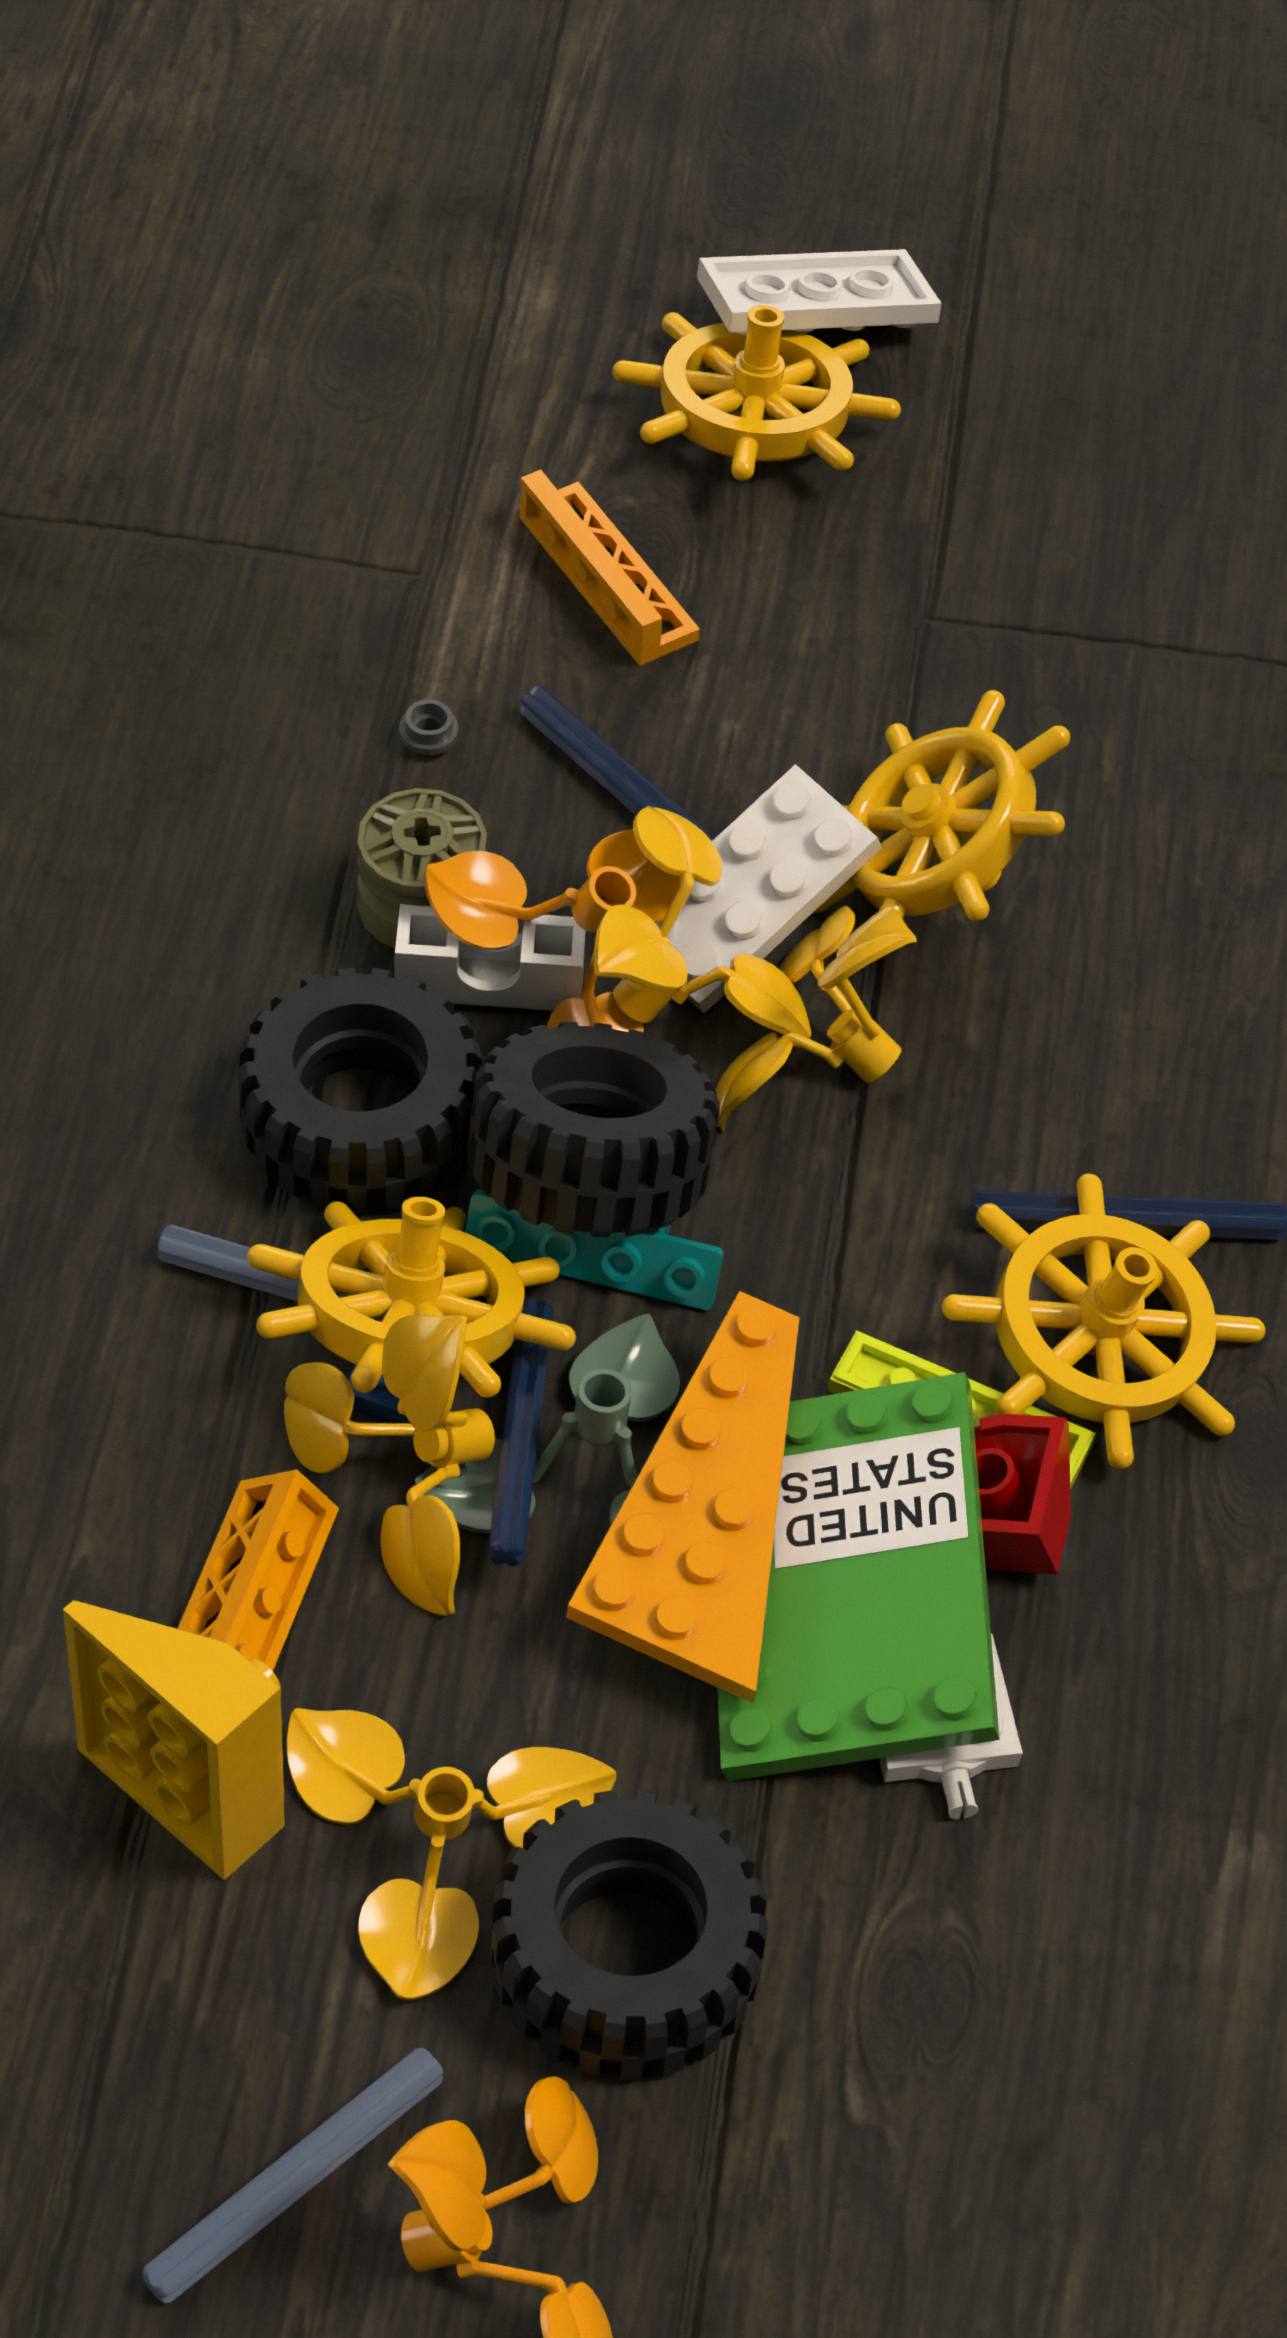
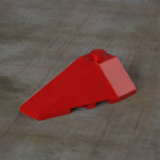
[974,1414,1071,1575]

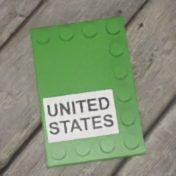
[717,1372,1000,1781]

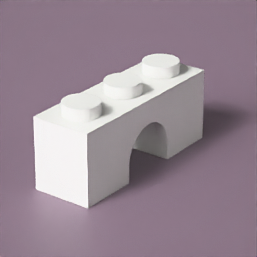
[394,904,586,1011]

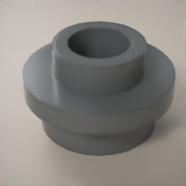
[399,699,458,755]

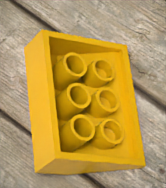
[63,1600,285,1881]

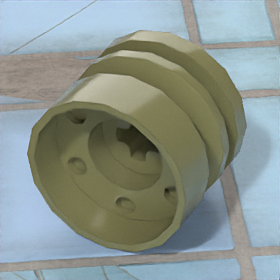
[357,788,487,948]

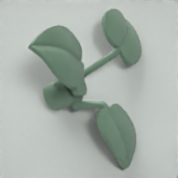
[415,1314,680,1534]

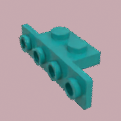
[465,1189,724,1310]

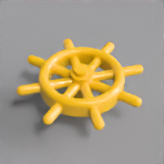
[612,305,901,481]
[813,690,1070,922]
[941,1173,1265,1470]
[247,1197,576,1398]

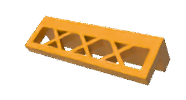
[519,469,700,666]
[177,1469,339,1671]

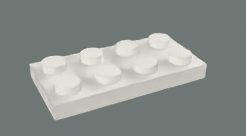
[697,249,942,335]
[656,764,882,1014]

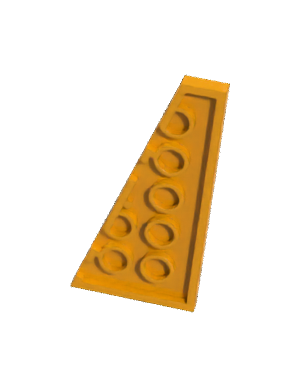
[566,1291,800,1704]

